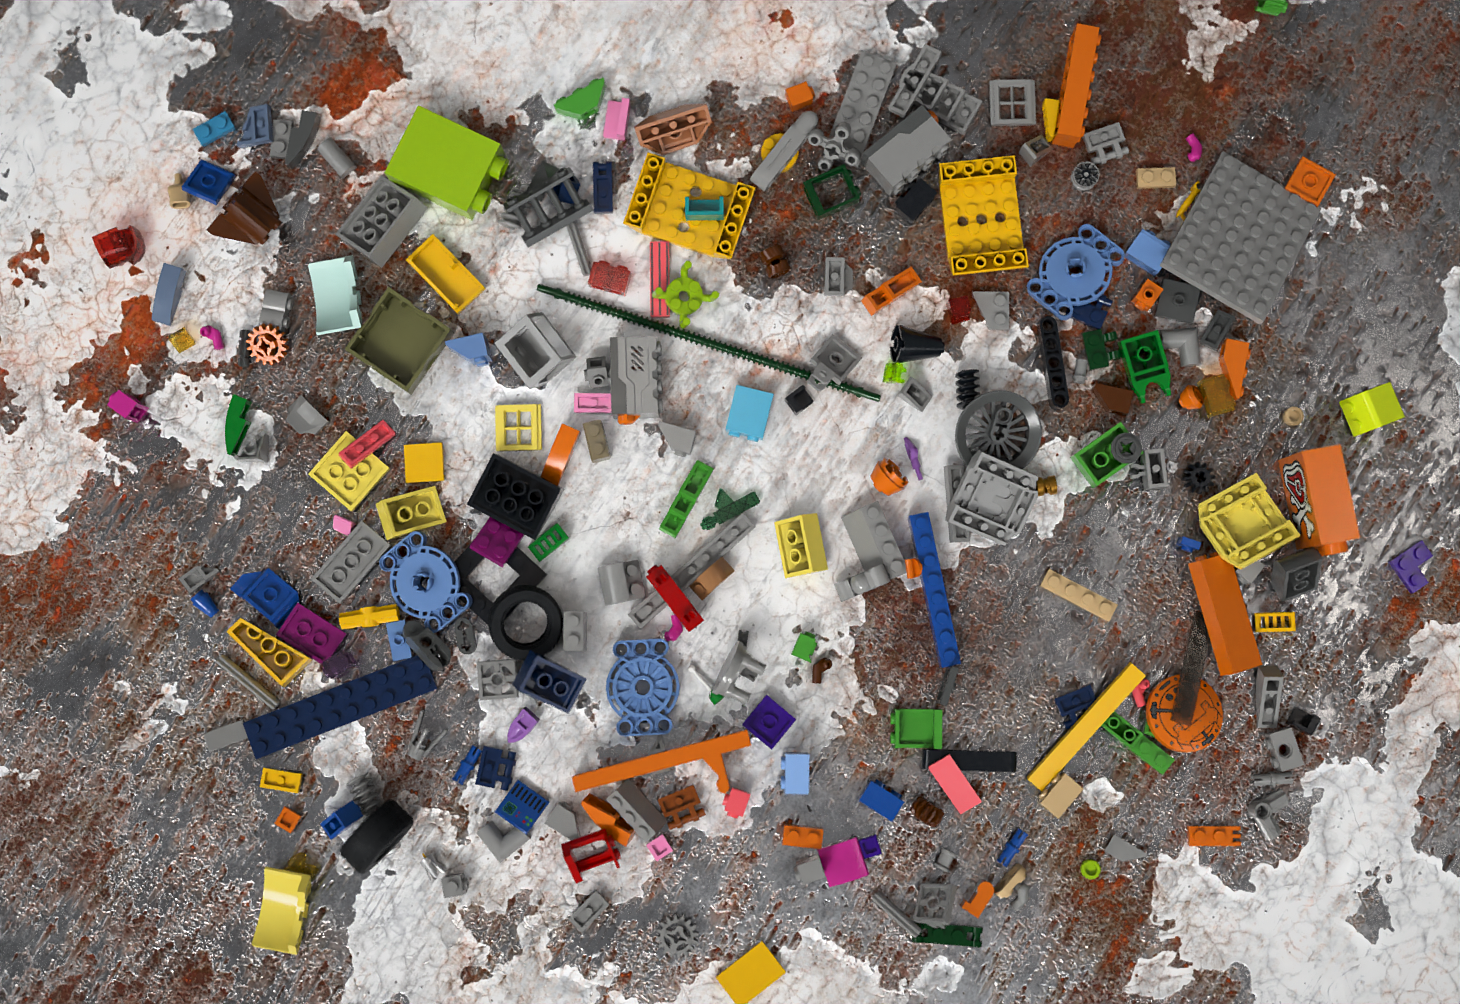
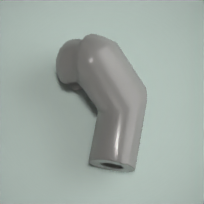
[1011,882,1029,912]

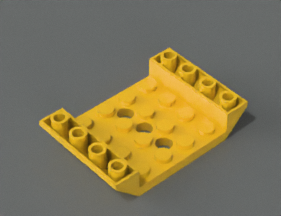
[623,152,756,259]
[939,155,1029,276]

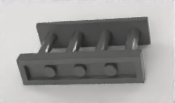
[503,167,593,248]

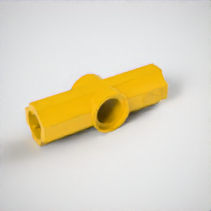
[339,604,400,630]

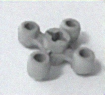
[808,122,861,172]

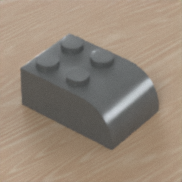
[1271,547,1323,602]

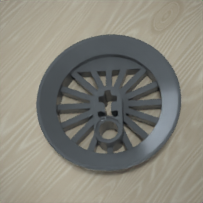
[955,390,1042,469]

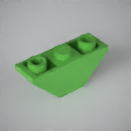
[554,77,606,120]

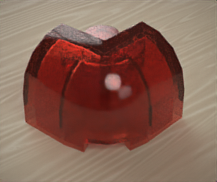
[92,225,145,269]

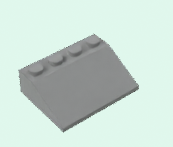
[335,175,428,268]

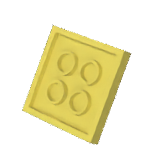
[308,431,390,512]

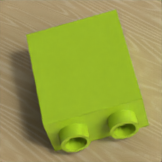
[384,105,509,220]

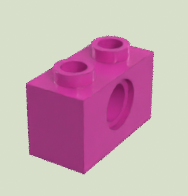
[107,389,149,423]

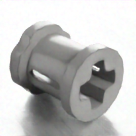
[933,847,957,873]

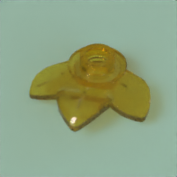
[283,852,319,889]

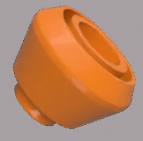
[1178,385,1204,410]

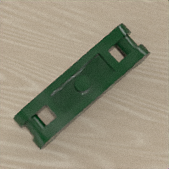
[911,921,983,948]

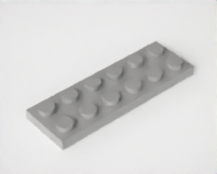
[823,51,897,168]

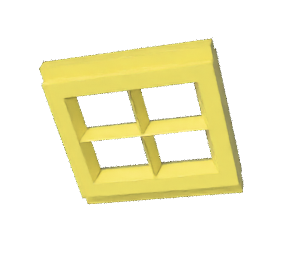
[495,404,542,451]

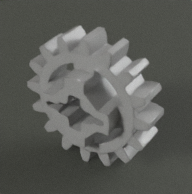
[656,914,699,958]

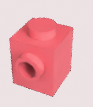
[722,787,750,819]

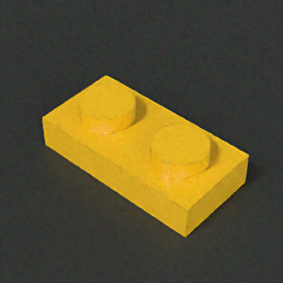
[260,767,303,793]

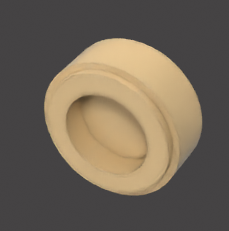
[1283,407,1304,426]

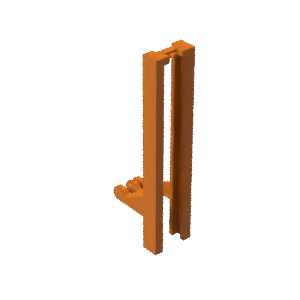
[572,729,751,794]

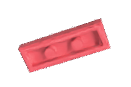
[339,420,396,469]

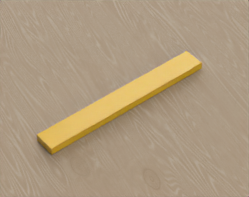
[1026,662,1146,791]

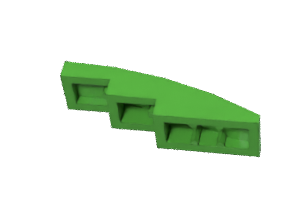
[659,460,714,539]

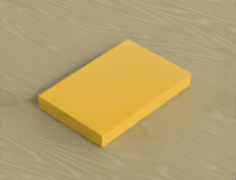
[716,940,786,1004]

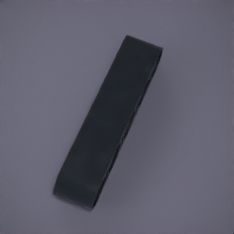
[1037,316,1069,411]
[921,749,1017,772]

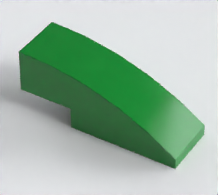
[225,394,252,457]

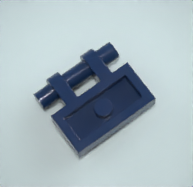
[1065,293,1113,330]
[1054,685,1096,730]
[475,746,516,791]

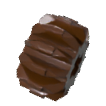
[910,796,944,827]

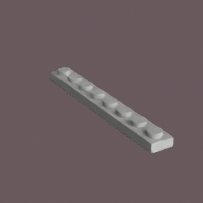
[628,513,755,629]

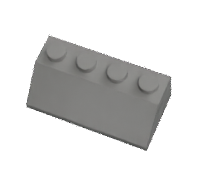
[841,501,906,580]

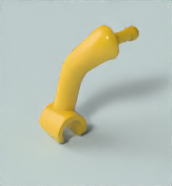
[1176,181,1200,221]

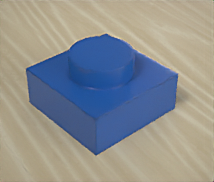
[1176,536,1202,553]

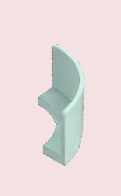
[308,255,362,335]

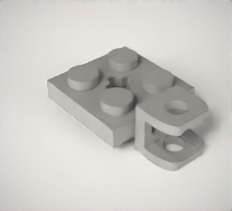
[808,334,862,391]

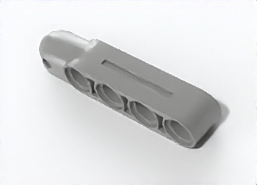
[750,111,818,192]

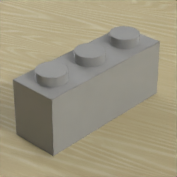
[606,779,668,842]

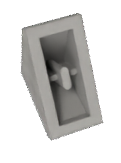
[1019,134,1053,167]
[898,376,933,412]

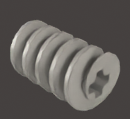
[498,187,531,230]
[347,773,381,816]

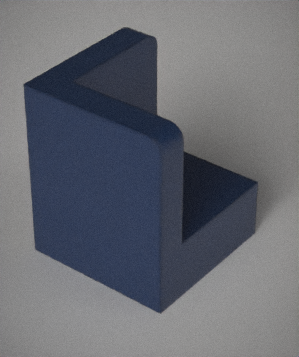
[553,176,580,204]

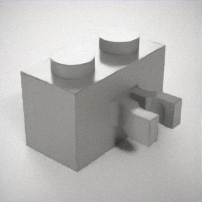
[1129,448,1168,490]

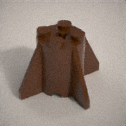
[206,171,281,245]

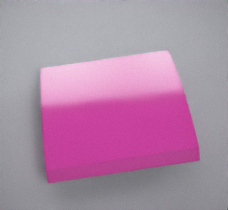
[817,837,869,887]

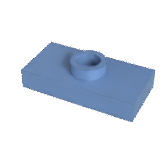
[386,620,413,661]

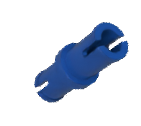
[452,745,482,785]
[997,828,1028,867]

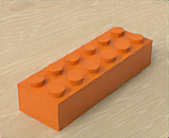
[1051,23,1101,148]

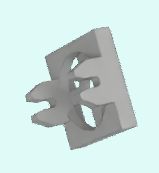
[477,659,519,701]
[913,883,957,929]

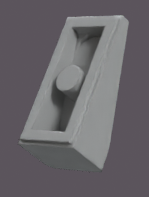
[203,720,248,752]

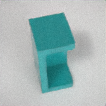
[685,196,724,221]

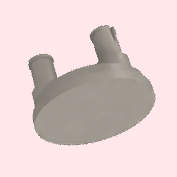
[712,641,766,705]

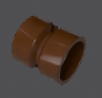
[759,245,791,280]

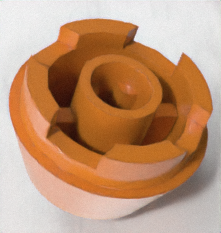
[870,458,909,496]

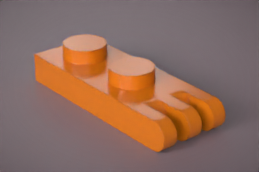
[1187,826,1241,846]

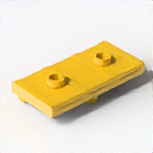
[406,234,486,315]

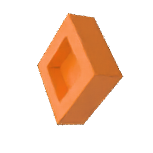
[274,806,302,833]

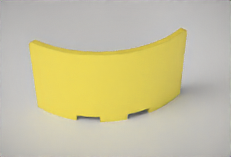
[252,867,311,955]

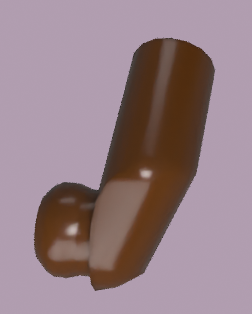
[812,658,832,684]

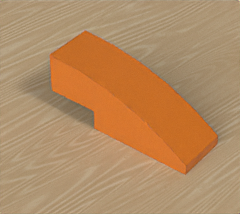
[861,266,922,316]
[541,424,581,485]
[581,793,635,847]

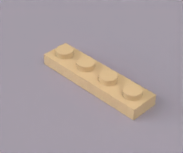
[1039,569,1118,622]

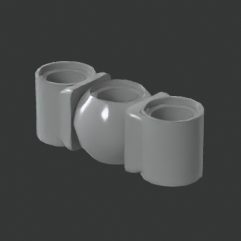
[834,564,891,602]

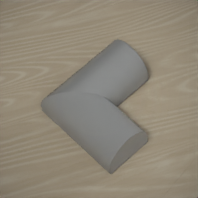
[1159,327,1201,367]
[476,820,531,863]

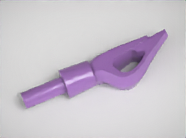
[904,437,923,481]

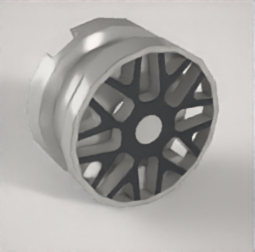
[1070,162,1099,191]

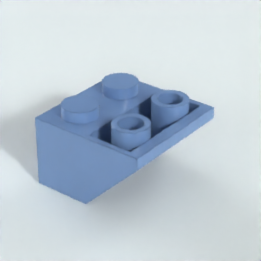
[1124,229,1171,276]

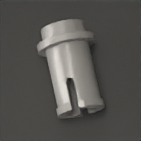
[1072,359,1088,384]

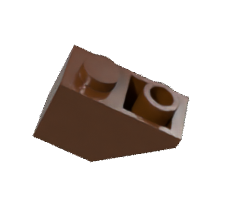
[1091,381,1133,416]

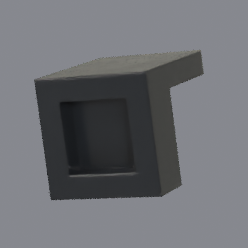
[785,385,813,415]
[1286,707,1321,736]

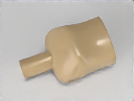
[168,173,190,209]

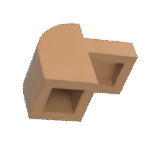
[689,557,735,600]

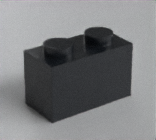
[894,178,938,225]

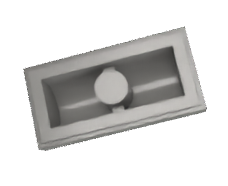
[317,138,357,179]

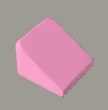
[333,515,356,536]

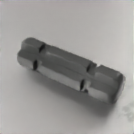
[238,330,251,367]

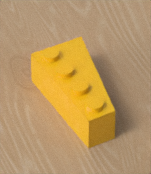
[226,618,312,688]

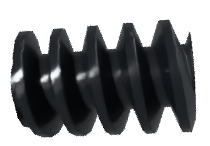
[955,369,980,410]

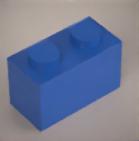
[858,779,904,822]
[320,800,363,840]

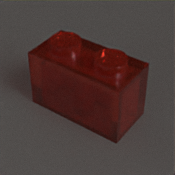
[588,260,631,297]

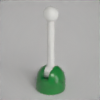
[688,665,725,705]

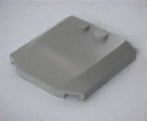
[945,450,1038,546]

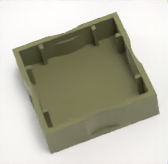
[345,287,454,395]

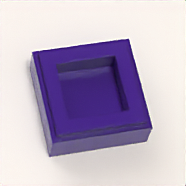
[858,834,882,859]

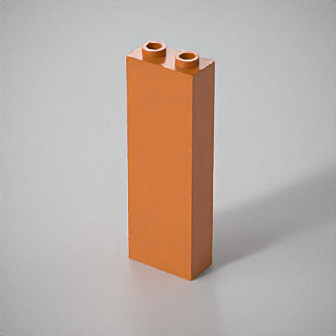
[1188,552,1263,676]

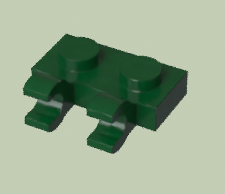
[1081,329,1122,371]

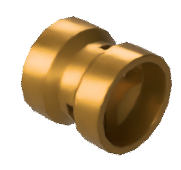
[1036,475,1057,496]

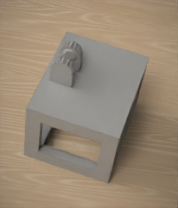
[495,312,577,389]

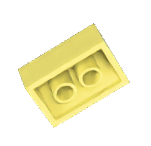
[774,513,828,578]

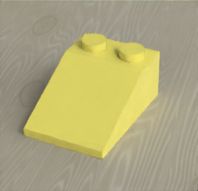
[376,486,446,540]

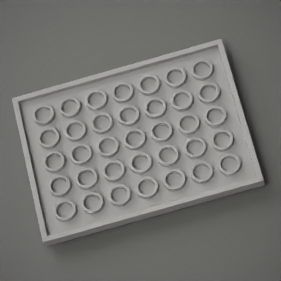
[1159,151,1321,325]

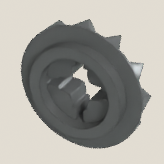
[1111,433,1142,464]

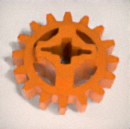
[246,323,289,365]

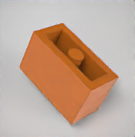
[782,823,823,849]

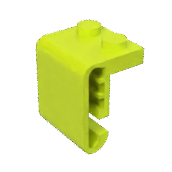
[1339,382,1405,437]

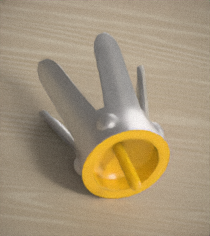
[420,853,447,883]

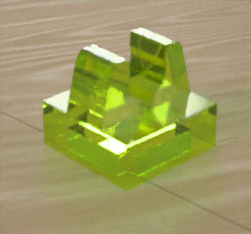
[882,363,907,384]

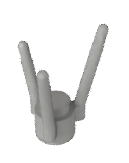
[407,710,448,761]

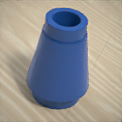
[191,590,219,618]

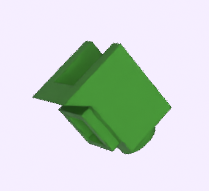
[791,631,817,663]

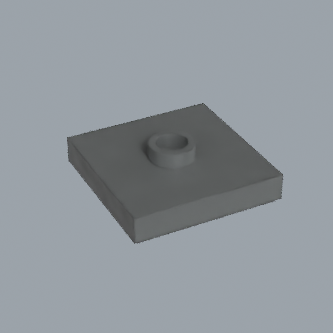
[1155,278,1200,324]
[936,666,959,706]

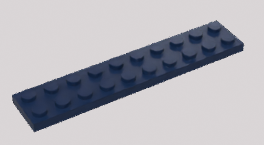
[243,655,438,759]

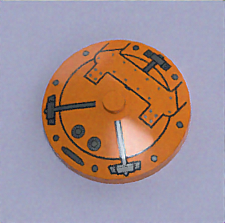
[1146,674,1223,753]

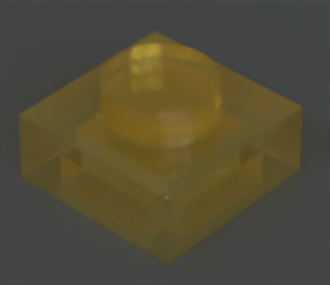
[168,327,196,354]

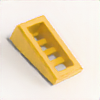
[1042,98,1060,142]
[1255,612,1296,632]

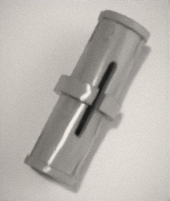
[1251,771,1293,787]

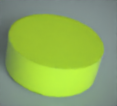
[1080,859,1101,879]

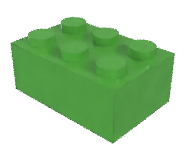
[1070,422,1144,488]

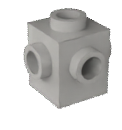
[584,356,611,388]

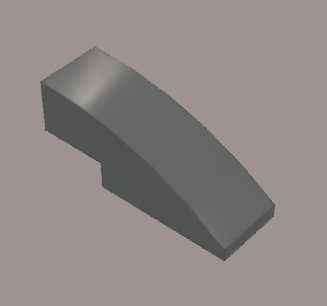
[285,110,321,169]

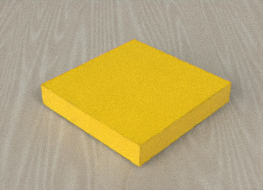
[404,442,445,483]

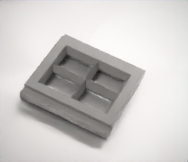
[989,79,1036,126]

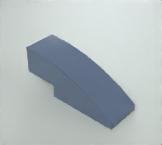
[152,263,186,326]

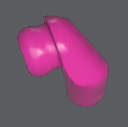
[1186,133,1202,162]
[200,326,224,350]
[664,615,683,641]

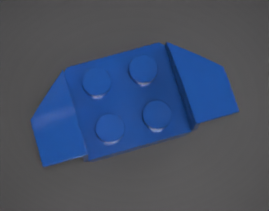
[230,568,300,630]

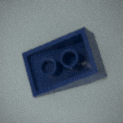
[512,650,587,714]

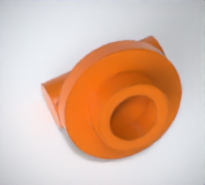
[905,558,923,579]

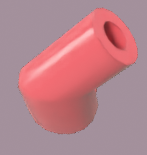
[1132,679,1150,707]

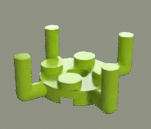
[652,261,719,328]

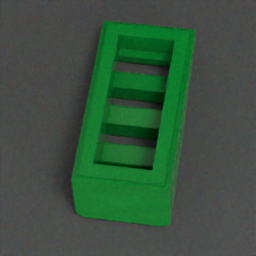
[528,523,570,562]

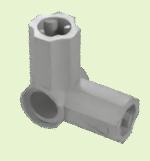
[1247,788,1289,841]

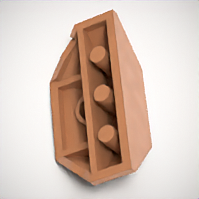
[634,103,712,155]

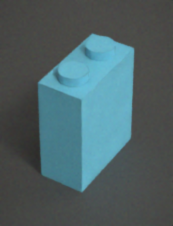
[725,385,774,442]

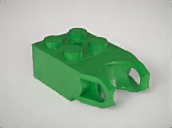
[1117,330,1171,404]

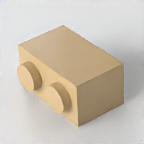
[1038,772,1083,819]

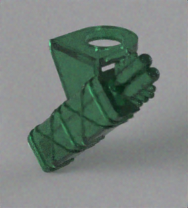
[700,488,760,530]

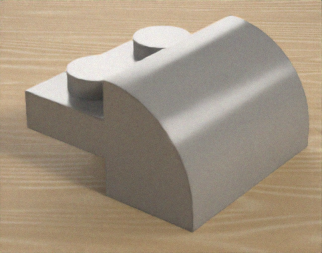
[598,560,646,606]

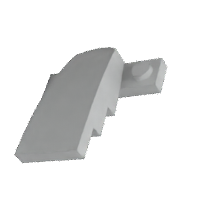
[888,44,983,135]

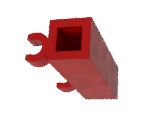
[646,565,704,632]

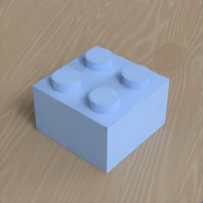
[780,752,809,794]

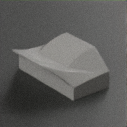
[824,257,853,296]
[286,395,329,435]

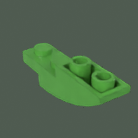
[1101,711,1175,775]

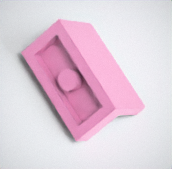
[603,98,631,141]

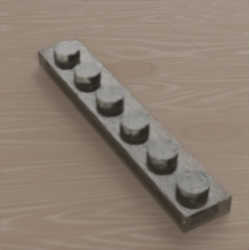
[1170,611,1210,726]

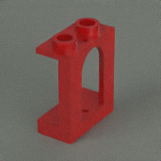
[561,828,621,883]

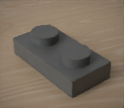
[1199,309,1236,352]

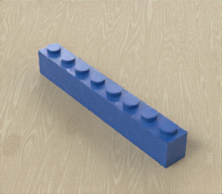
[907,512,961,668]

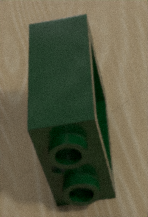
[802,164,861,220]

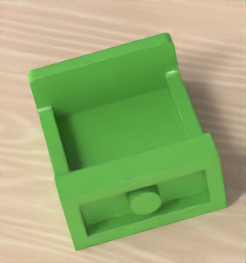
[890,708,942,749]

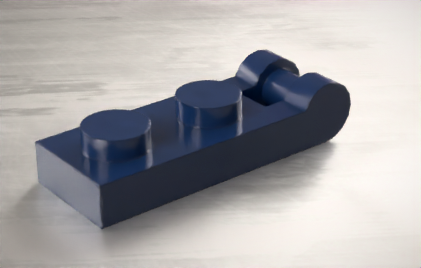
[593,161,613,214]

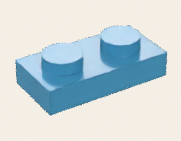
[192,111,236,147]

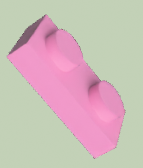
[574,393,611,413]

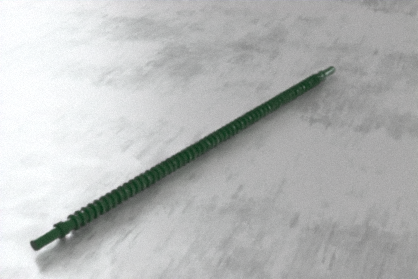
[537,284,881,402]

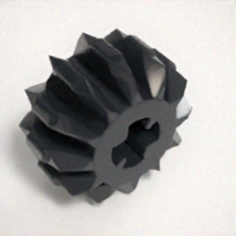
[1181,461,1216,495]

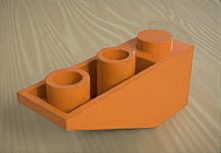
[1219,338,1251,401]

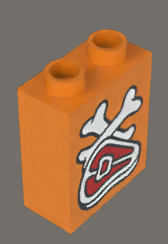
[1278,444,1360,556]

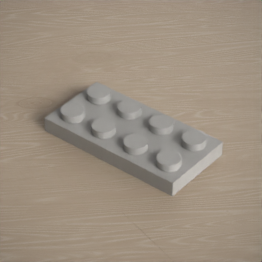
[311,520,392,604]

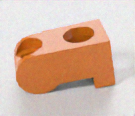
[960,880,994,918]

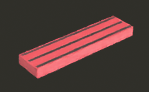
[650,241,670,318]

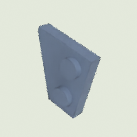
[237,104,273,149]

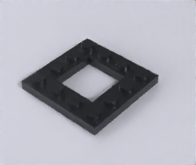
[454,544,548,625]

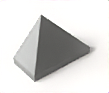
[526,160,559,202]

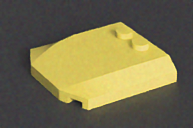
[1198,473,1300,570]

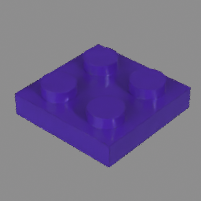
[742,695,796,750]

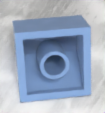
[445,332,493,367]

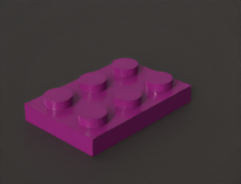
[470,517,525,568]
[276,603,347,666]

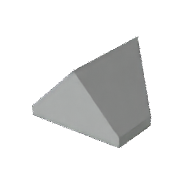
[234,431,269,463]

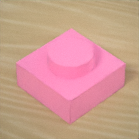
[646,834,673,861]

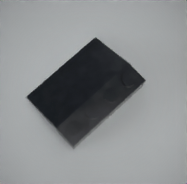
[467,453,564,540]

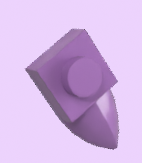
[508,707,540,743]

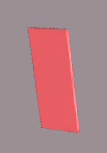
[928,754,982,815]

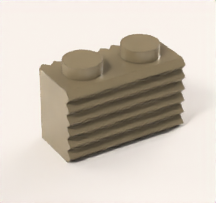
[583,420,611,463]

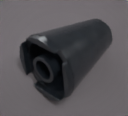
[890,325,945,363]

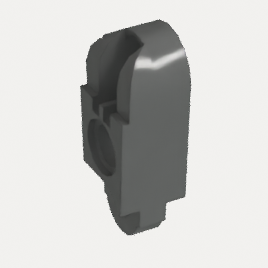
[402,621,451,671]

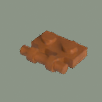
[657,784,706,830]

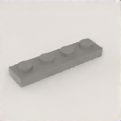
[944,465,970,543]

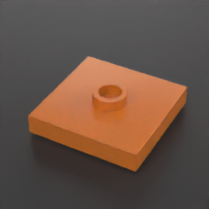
[1284,156,1336,207]

